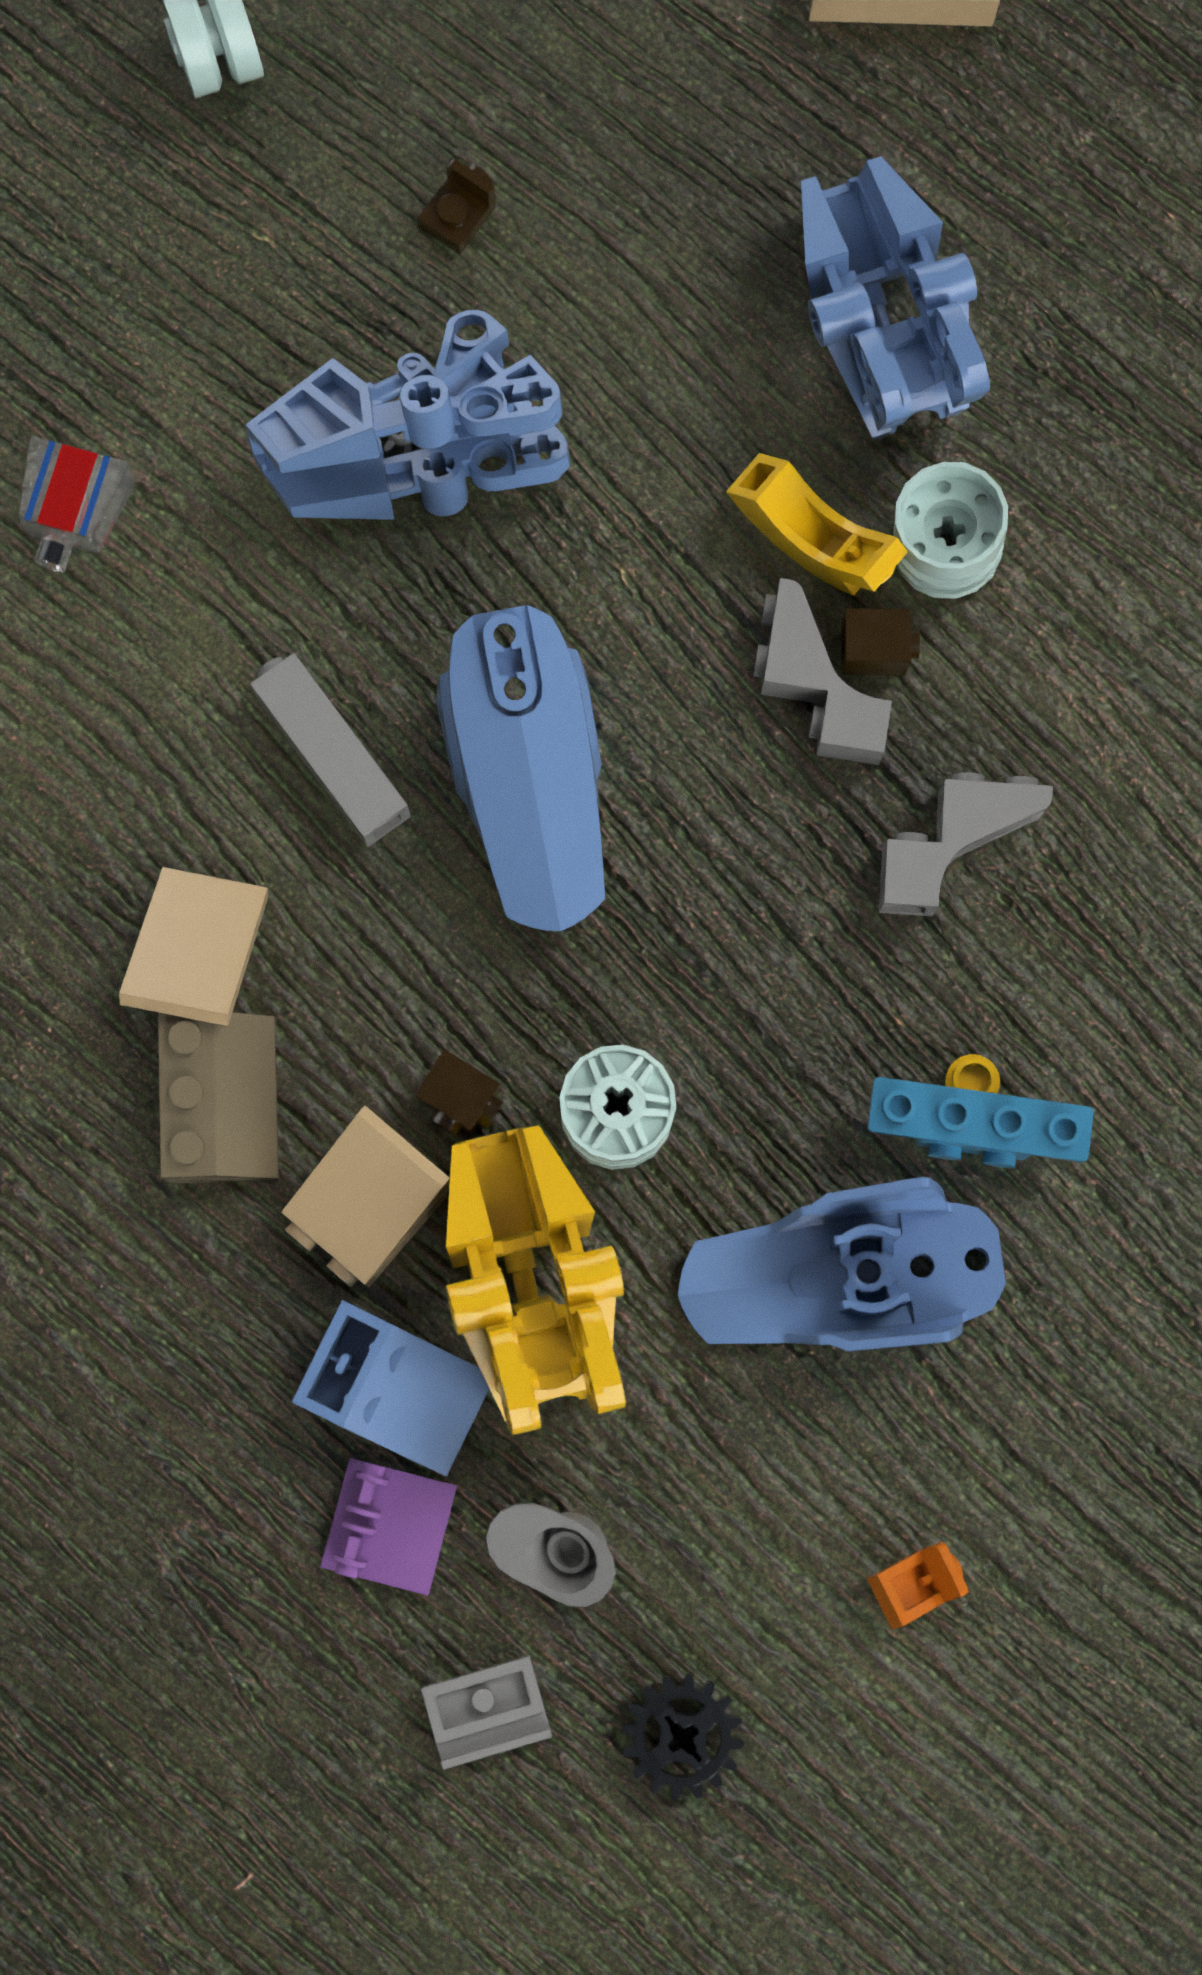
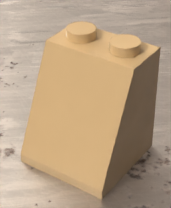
[281,1106,450,1288]

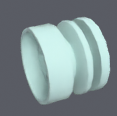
[893,462,1008,599]
[559,1045,676,1170]

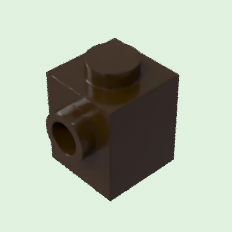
[841,608,920,676]
[415,1049,504,1136]

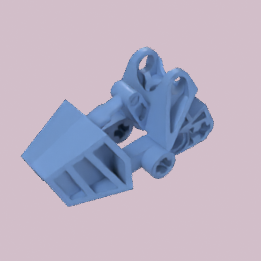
[801,156,990,440]
[245,310,570,520]

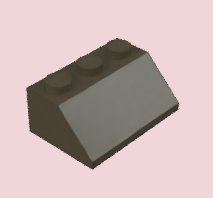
[158,1012,279,1184]

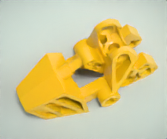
[446,1125,626,1435]

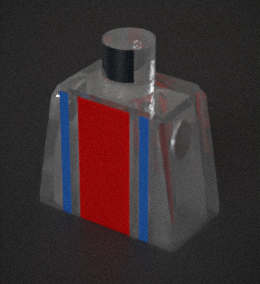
[19,436,137,572]

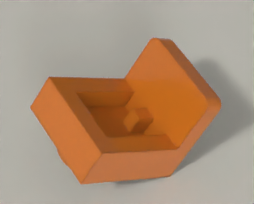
[866,1542,969,1630]

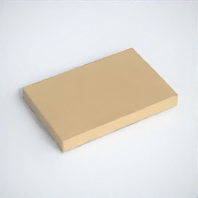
[119,867,268,1026]

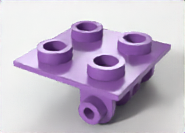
[321,1458,457,1596]

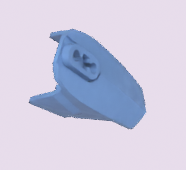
[436,605,605,931]
[678,1177,1006,1351]

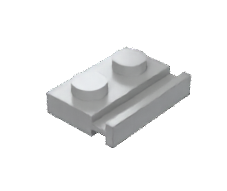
[421,1655,552,1770]

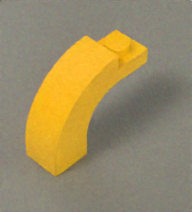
[726,453,908,596]

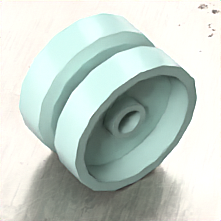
[161,0,264,99]

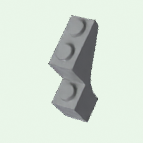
[753,578,892,765]
[879,772,1053,916]

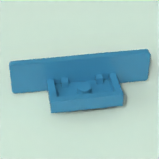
[867,1077,1094,1168]

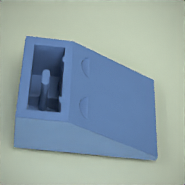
[292,1300,489,1477]

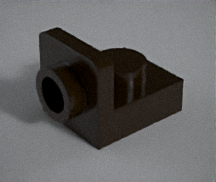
[417,158,496,255]

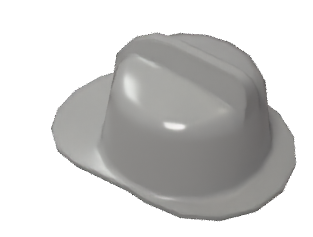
[486,1503,615,1607]

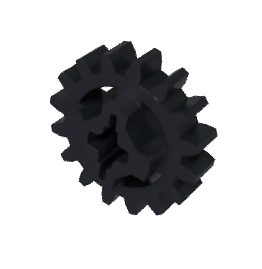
[621,1672,744,1800]

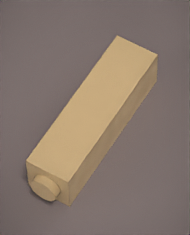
[802,0,1000,27]

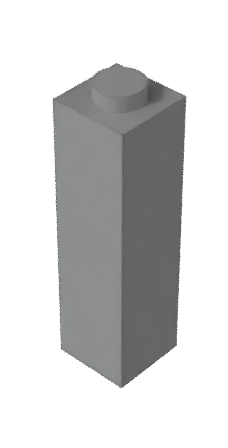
[250,653,411,848]

